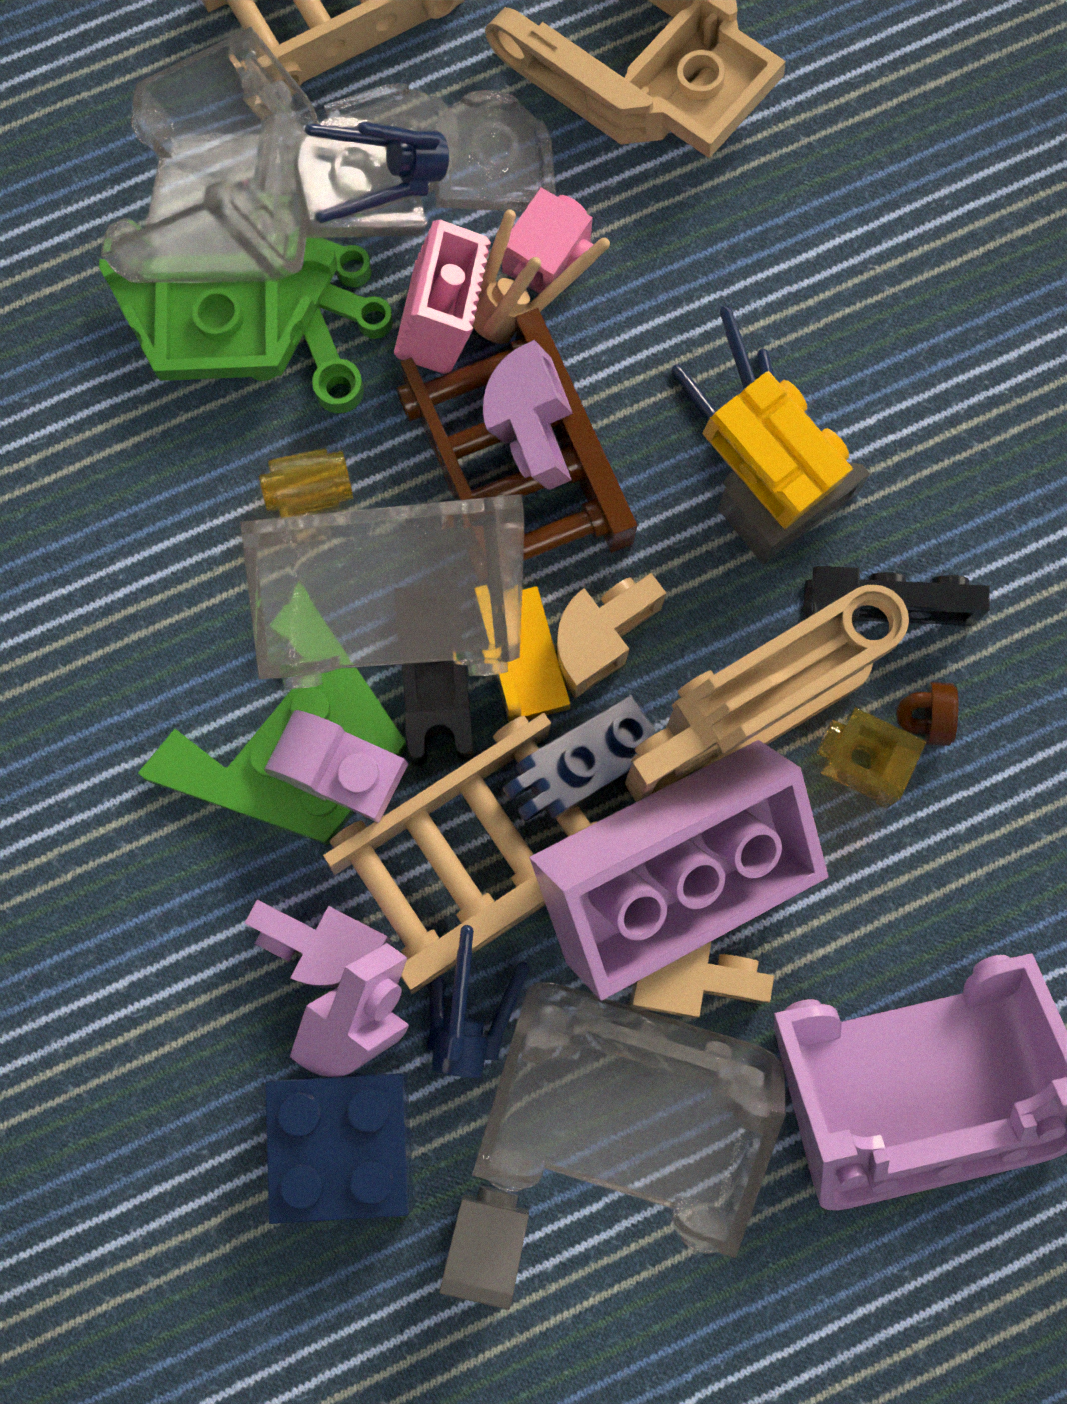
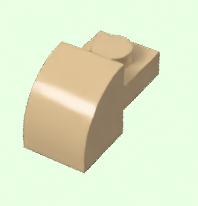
[556,573,666,698]
[629,942,774,1018]

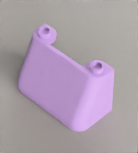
[774,953,1067,1210]

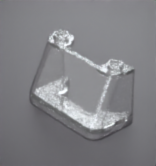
[101,27,319,283]
[240,494,525,689]
[472,982,786,1258]

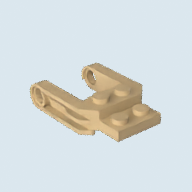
[485,0,786,158]
[625,585,909,802]

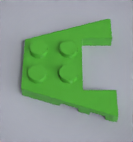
[138,583,407,845]

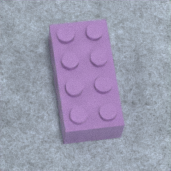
[529,740,829,1001]

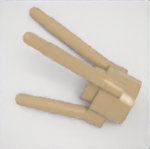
[472,209,610,344]

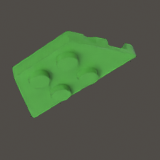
[99,249,337,381]

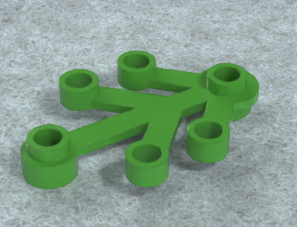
[245,202,393,413]

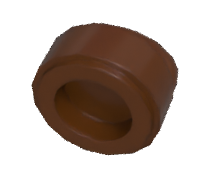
[896,682,959,746]

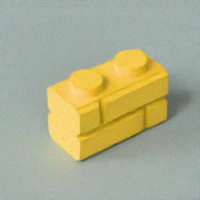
[702,371,853,530]

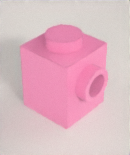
[502,187,594,294]

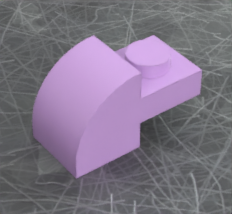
[483,340,573,490]
[264,710,408,823]
[245,900,392,988]
[290,943,409,1077]

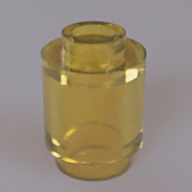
[259,448,354,521]

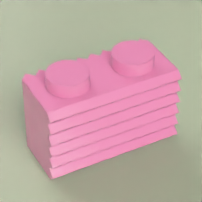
[394,220,491,374]

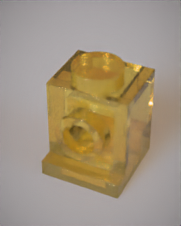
[816,707,927,809]

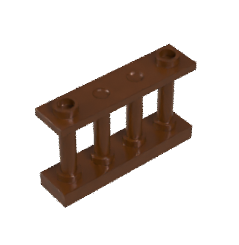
[396,308,637,596]

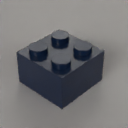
[265,1073,414,1224]

